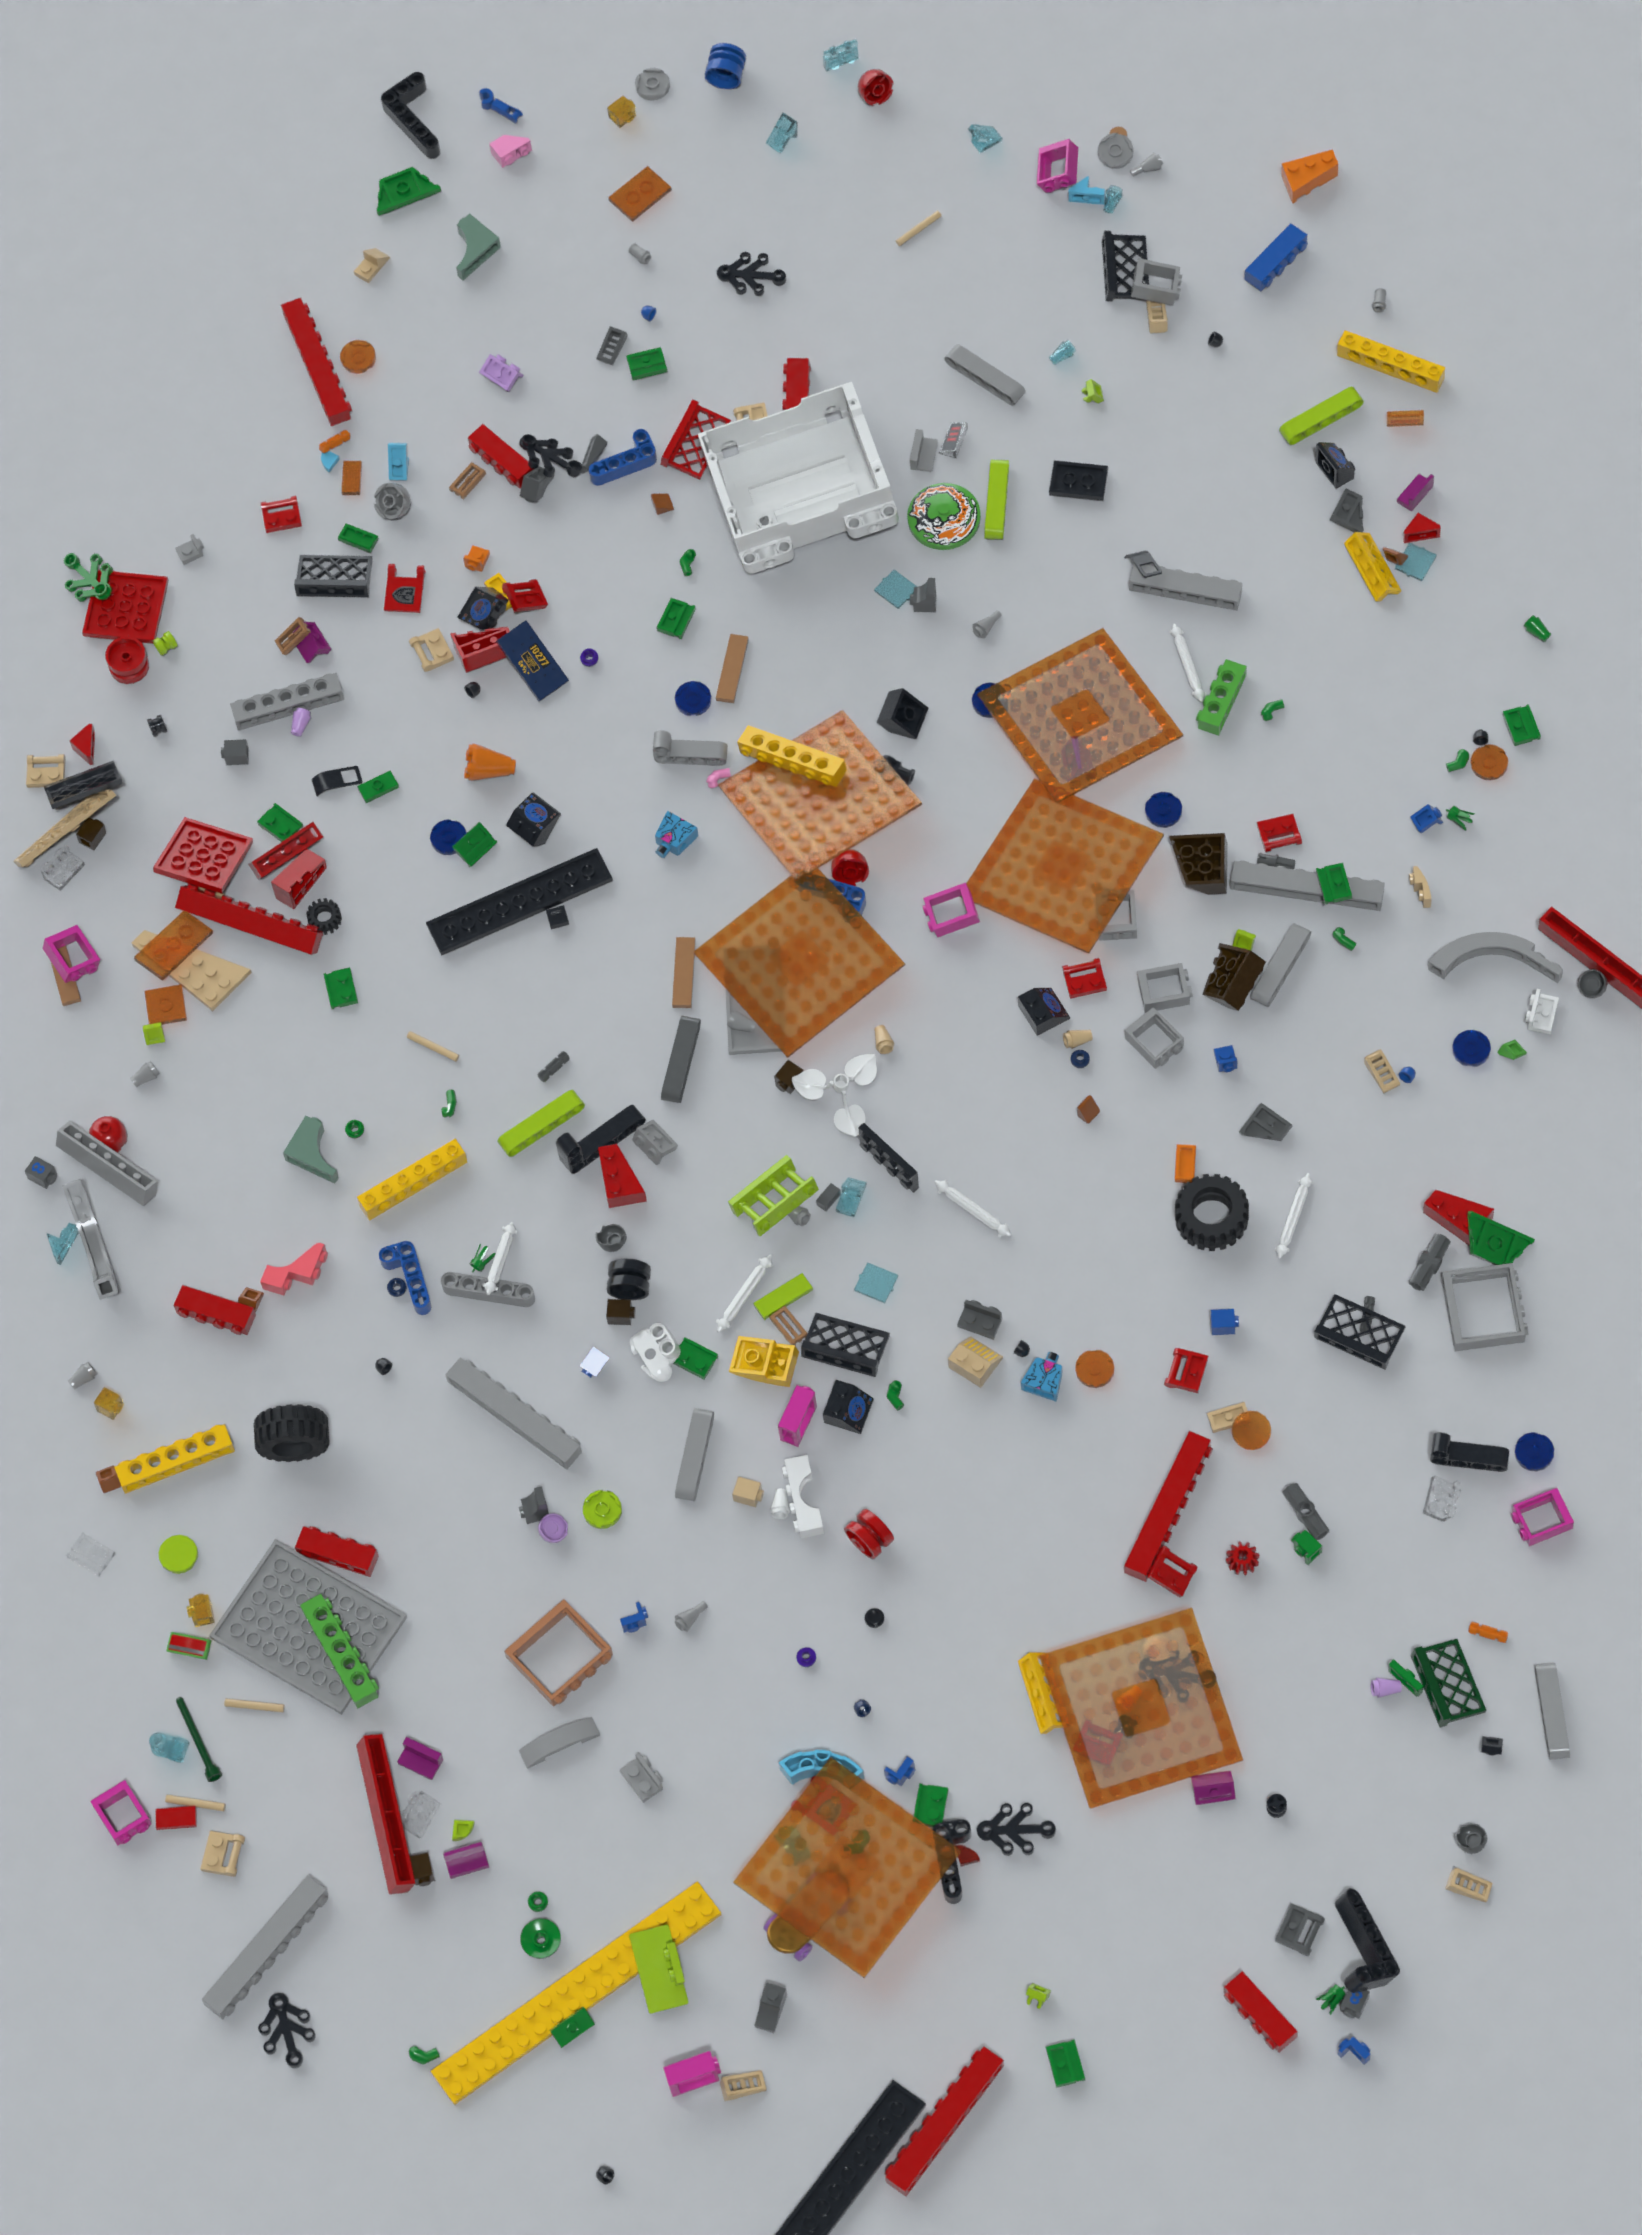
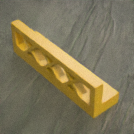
[1344,532,1402,602]
[1018,1652,1071,1734]

